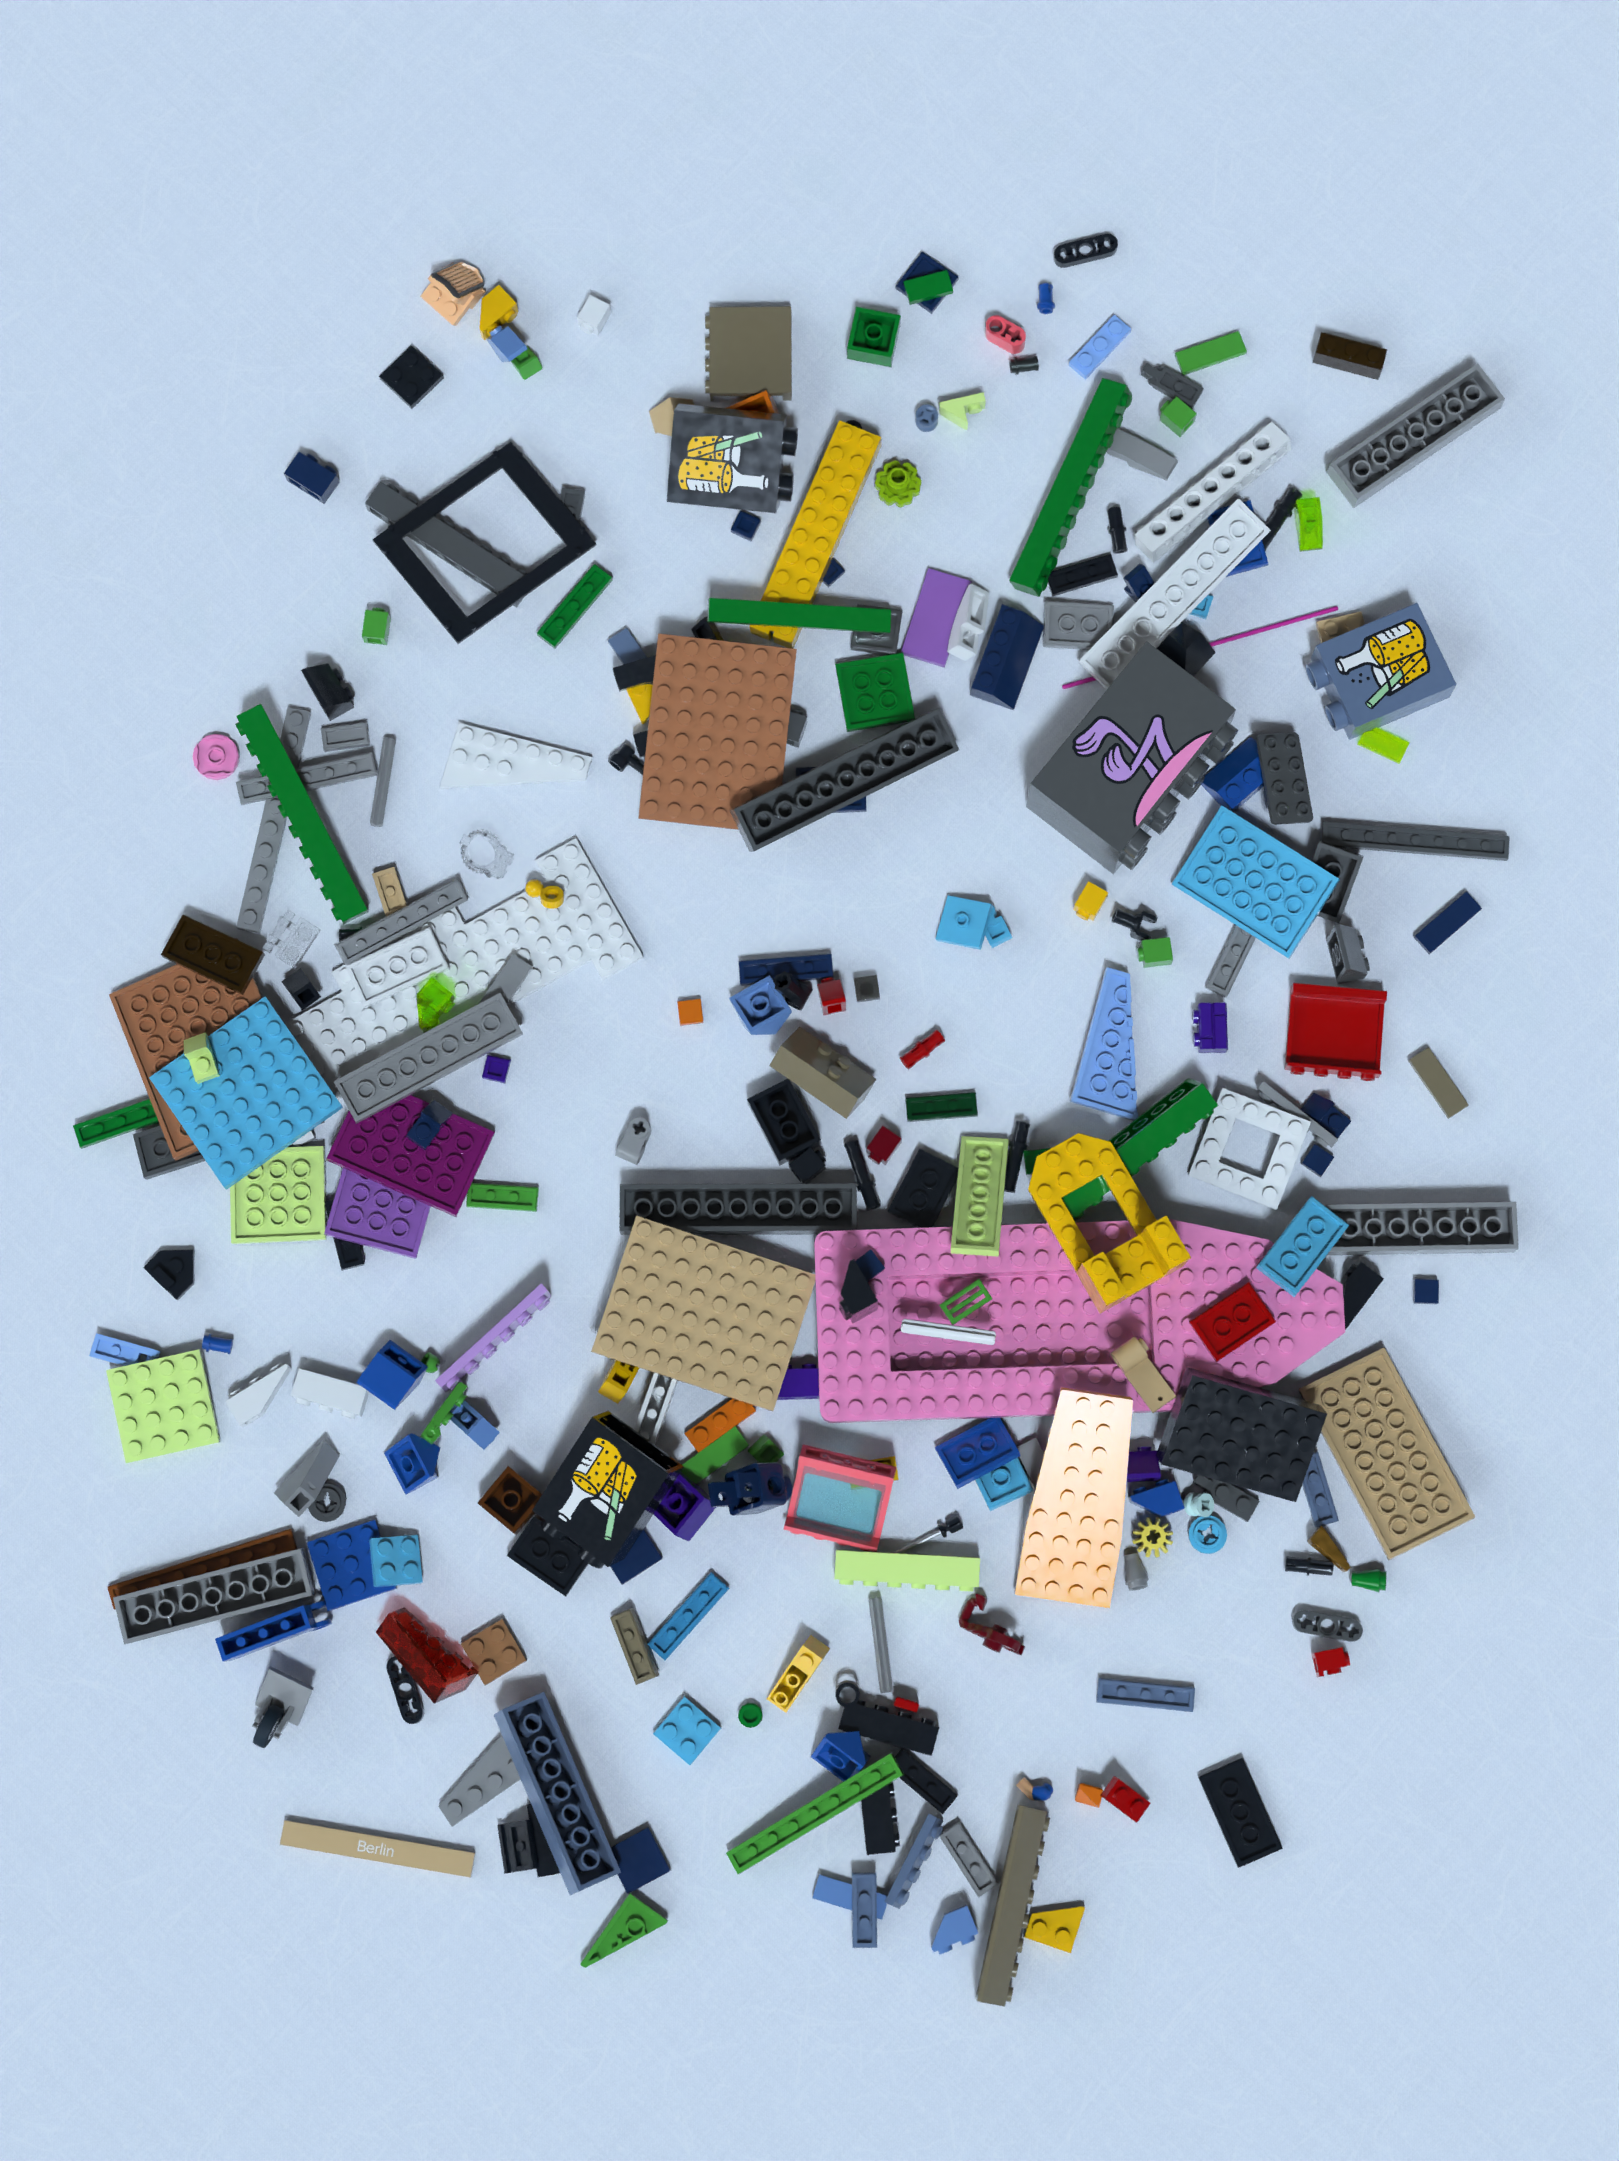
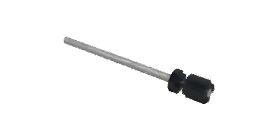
[894,1516,963,1553]

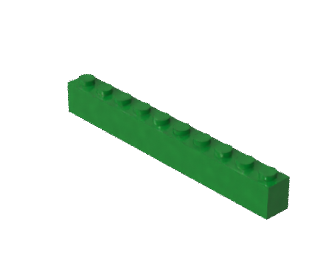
[1009,378,1132,597]
[235,704,368,924]

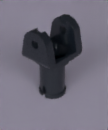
[1111,908,1158,941]

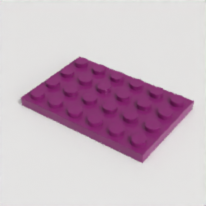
[326,1095,495,1217]

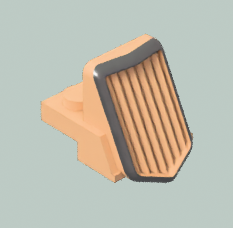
[420,262,486,326]

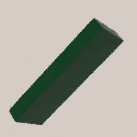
[905,1092,978,1122]

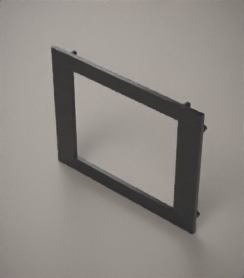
[372,442,596,644]

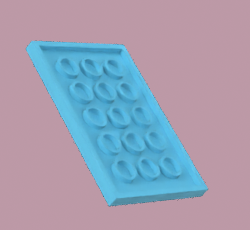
[1172,805,1340,959]

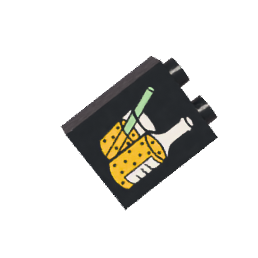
[667,403,798,513]
[532,1411,684,1568]

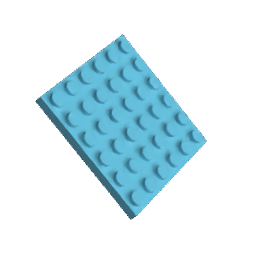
[149,997,343,1190]

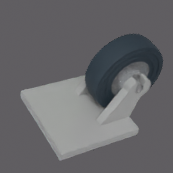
[252,1667,313,1748]

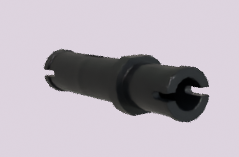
[1257,487,1303,552]
[1004,1121,1030,1193]
[844,1140,881,1211]

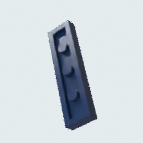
[739,954,833,986]

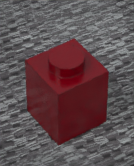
[866,1125,902,1165]

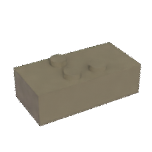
[769,1027,876,1119]

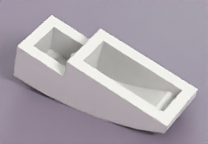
[947,583,989,661]

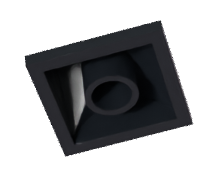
[1157,622,1216,677]

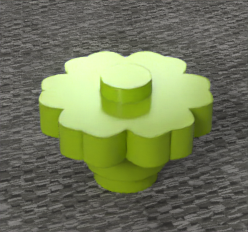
[875,460,921,507]

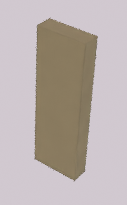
[1408,1047,1468,1119]
[610,1608,660,1685]

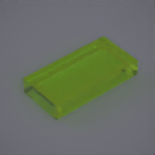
[1357,727,1409,764]

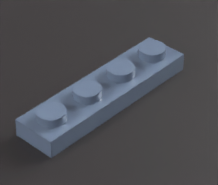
[885,1814,943,1909]

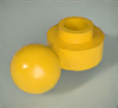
[525,879,564,909]

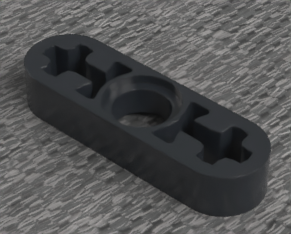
[1053,234,1118,268]
[386,1656,424,1724]

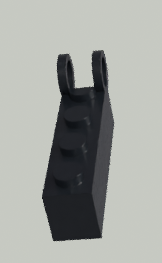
[836,1683,939,1756]

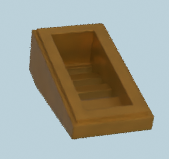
[1308,1526,1351,1572]

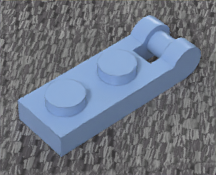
[89,1333,161,1366]

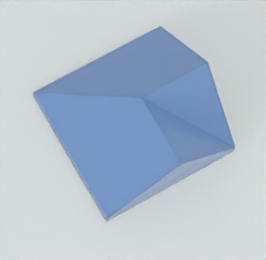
[729,975,792,1035]

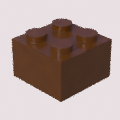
[478,1466,542,1535]

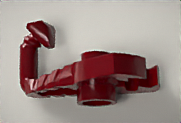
[959,1593,1025,1656]

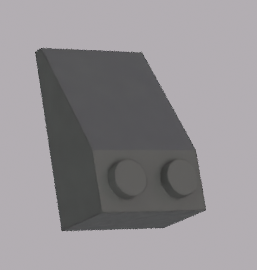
[1326,924,1370,984]

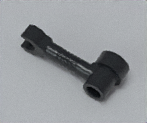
[608,744,644,775]

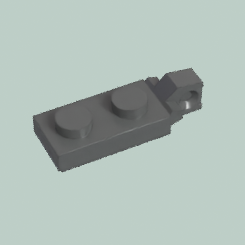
[1141,363,1204,409]
[1193,1475,1260,1522]

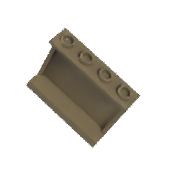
[705,306,792,401]

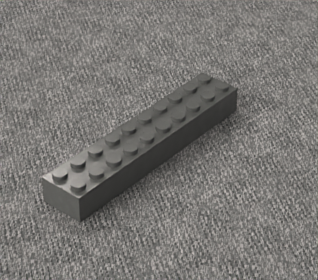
[729,708,959,852]
[619,1183,857,1235]

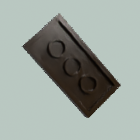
[161,915,265,995]

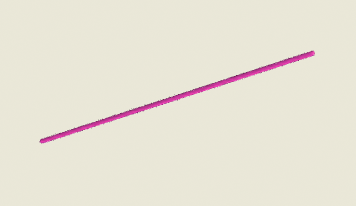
[1062,606,1338,689]

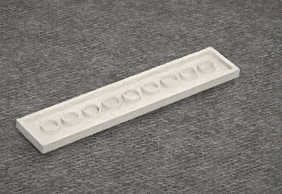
[1078,498,1271,690]

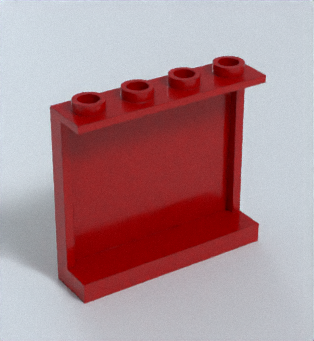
[1285,983,1387,1081]

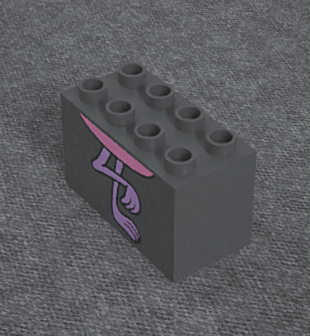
[1026,641,1238,875]

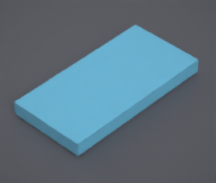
[1256,1196,1349,1297]

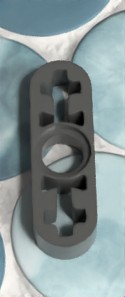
[1292,1610,1363,1642]

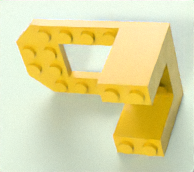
[1028,1133,1191,1314]

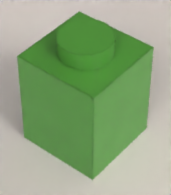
[1160,396,1197,437]
[362,608,391,645]
[1137,937,1173,968]

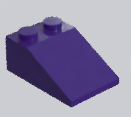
[653,1472,716,1542]

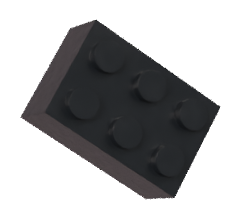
[747,1079,821,1166]

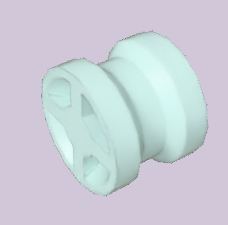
[1184,1492,1214,1517]

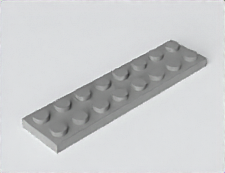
[333,993,523,1124]

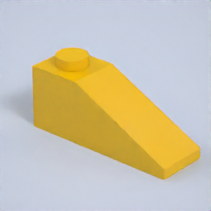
[598,1360,639,1404]

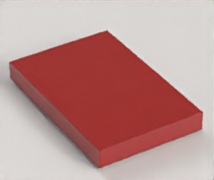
[1189,1282,1276,1362]

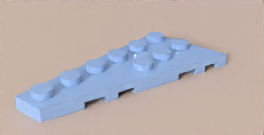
[1070,967,1138,1121]

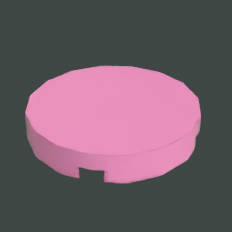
[193,734,240,780]

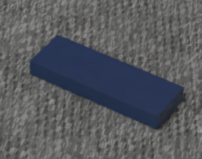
[1414,891,1482,955]

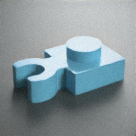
[985,906,1013,948]

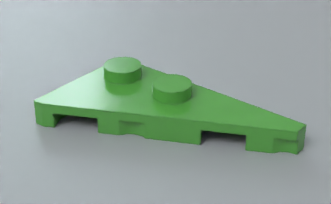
[580,1893,668,1968]

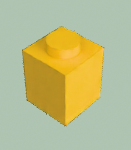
[1073,881,1109,921]

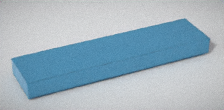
[648,1572,729,1661]

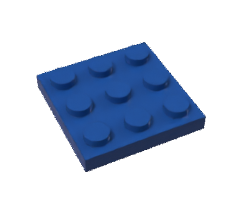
[307,1520,397,1611]

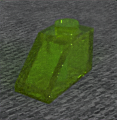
[1294,497,1323,552]

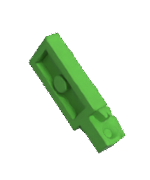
[420,1382,468,1444]

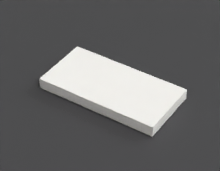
[345,927,450,1009]

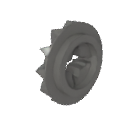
[308,1484,346,1522]

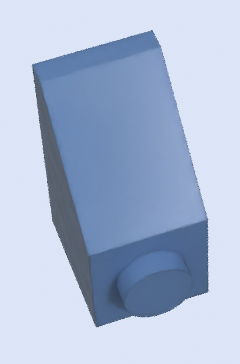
[486,325,528,362]
[451,1401,500,1450]

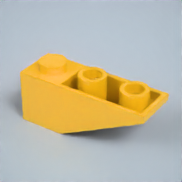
[767,1635,830,1713]

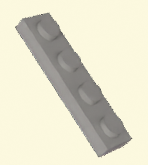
[1257,1081,1338,1148]

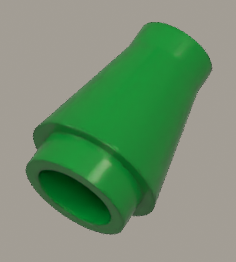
[1352,1569,1386,1592]

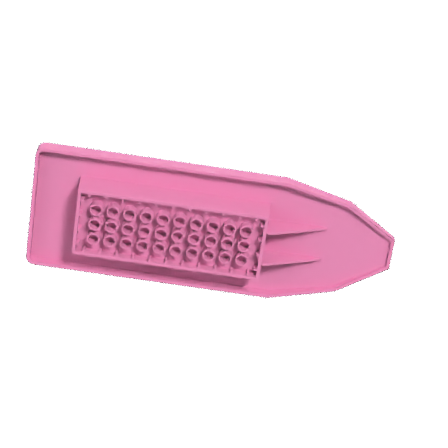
[814,1219,1345,1423]

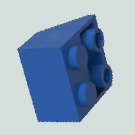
[356,1340,428,1410]

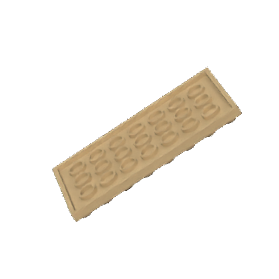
[1299,1348,1475,1560]

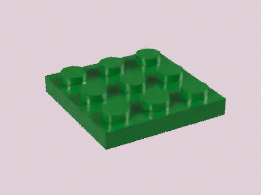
[835,653,915,732]

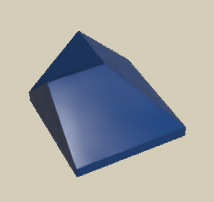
[384,1433,440,1495]
[811,1731,871,1782]

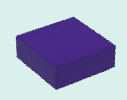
[482,1055,511,1084]

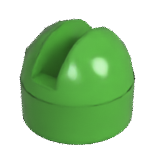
[421,1352,440,1373]

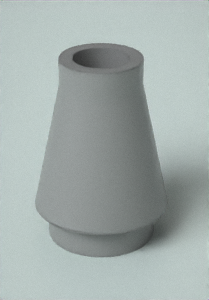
[1124,1553,1149,1591]

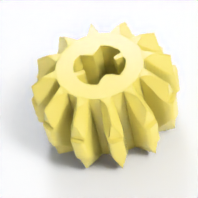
[1133,1517,1173,1558]

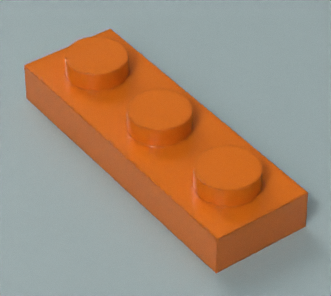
[684,1399,756,1453]

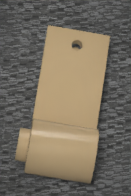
[1110,1337,1176,1413]

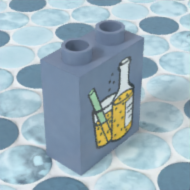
[1305,603,1457,740]

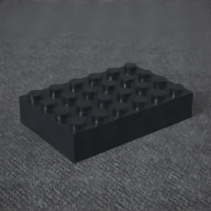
[1156,1367,1327,1502]

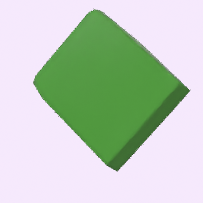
[511,346,542,380]
[748,1435,784,1463]

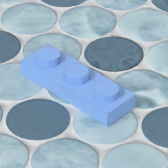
[1069,314,1131,380]

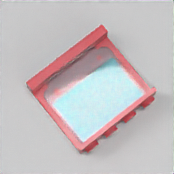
[784,1444,897,1552]

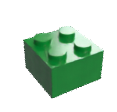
[847,307,901,367]

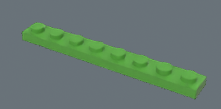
[726,1753,904,1874]

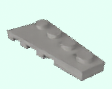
[438,1735,521,1827]

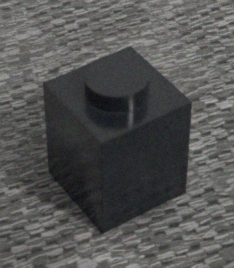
[282,968,321,1010]
[789,1147,826,1184]

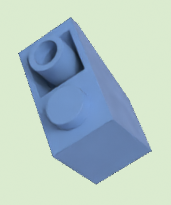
[931,1905,979,1955]

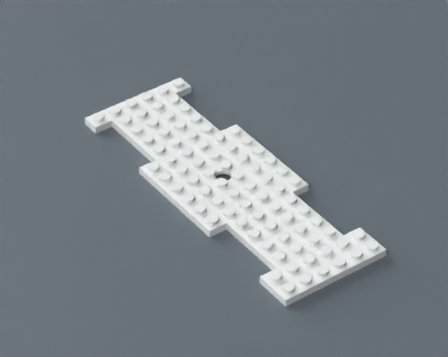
[285,838,643,1147]

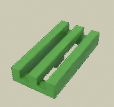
[939,1279,993,1325]

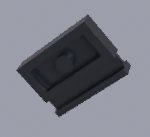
[497,1819,539,1874]

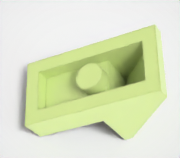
[939,392,986,430]
[184,1032,220,1084]

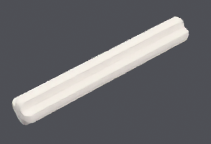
[901,1319,996,1345]

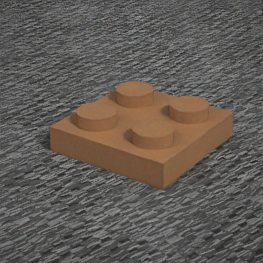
[461,1619,527,1686]

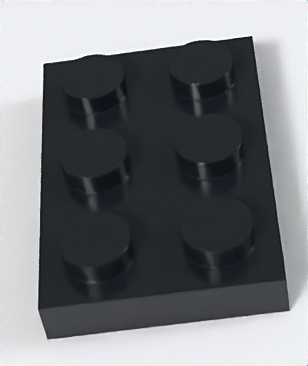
[888,1148,958,1228]
[507,1516,588,1597]

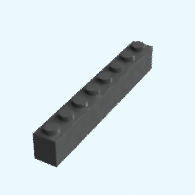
[365,481,528,608]

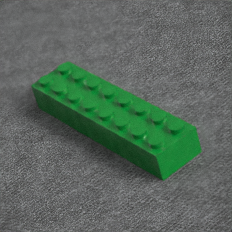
[1062,1078,1218,1221]

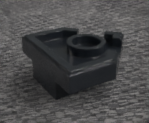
[143,1250,195,1301]

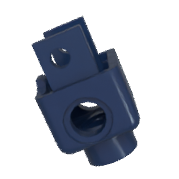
[708,1463,792,1516]

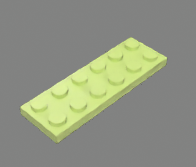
[951,1136,1009,1257]

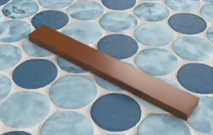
[107,1529,298,1610]

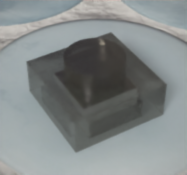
[854,975,880,1003]

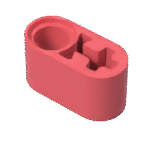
[985,315,1026,354]

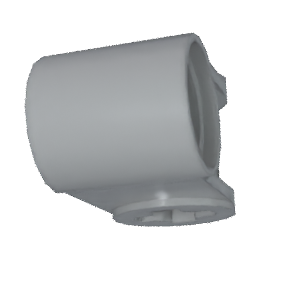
[615,1117,651,1165]

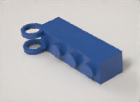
[215,1601,332,1662]

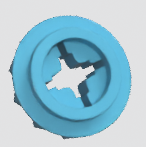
[1188,1515,1227,1554]

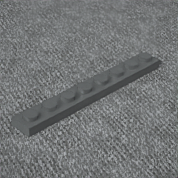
[1321,822,1510,861]

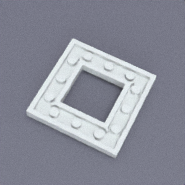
[1188,1088,1311,1210]

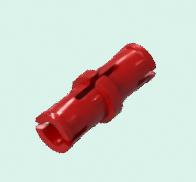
[899,1029,945,1070]

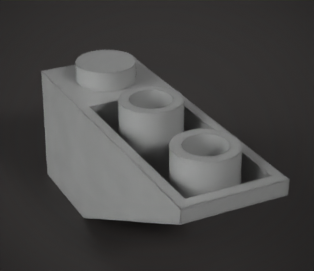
[274,1440,340,1517]

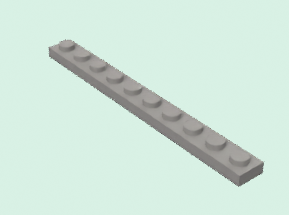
[236,707,311,933]

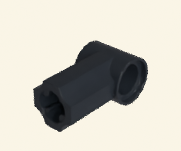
[773,971,813,1011]

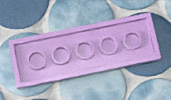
[435,1283,551,1392]

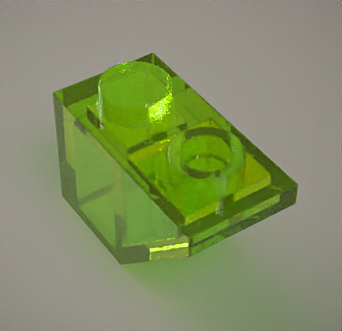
[417,977,455,1033]

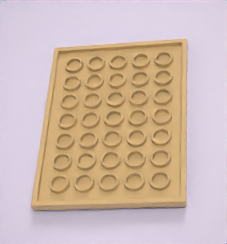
[591,1216,816,1412]

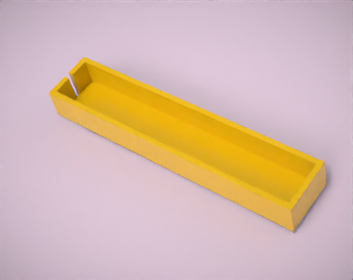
[749,420,882,649]

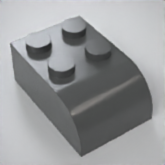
[1312,841,1364,923]

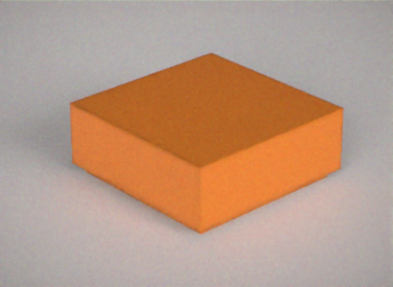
[677,999,703,1026]

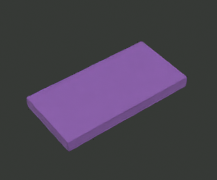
[901,568,972,668]

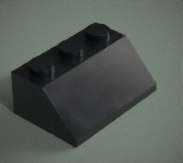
[839,1259,878,1324]

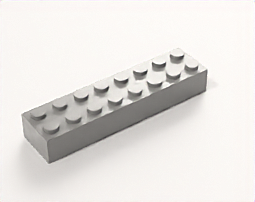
[1327,363,1505,508]
[1325,1202,1519,1256]
[113,1548,316,1645]

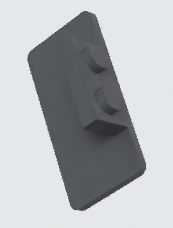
[1256,732,1313,825]

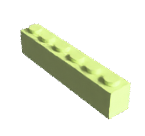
[834,1550,980,1591]

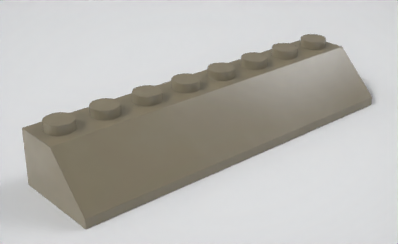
[975,1805,1050,2007]

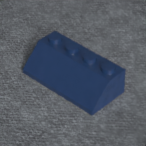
[970,604,1044,710]

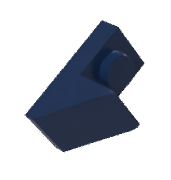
[1123,564,1155,602]
[1300,1093,1351,1139]
[406,1100,453,1150]

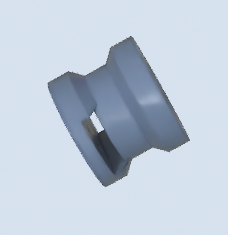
[915,404,938,432]

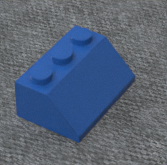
[1201,737,1264,813]

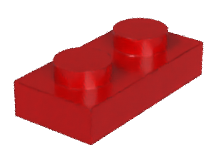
[1100,1776,1150,1823]

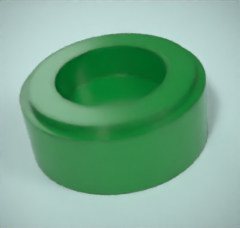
[738,1703,763,1728]

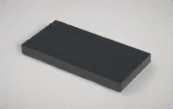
[1198,1758,1283,1868]

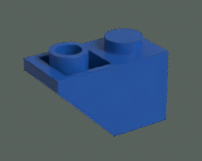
[1128,1479,1185,1517]

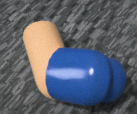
[1016,1777,1053,1801]

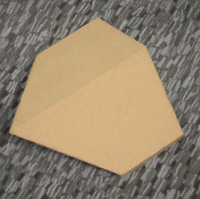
[649,397,694,436]

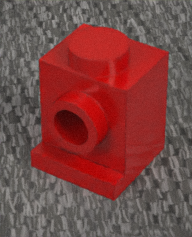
[1312,1647,1350,1677]

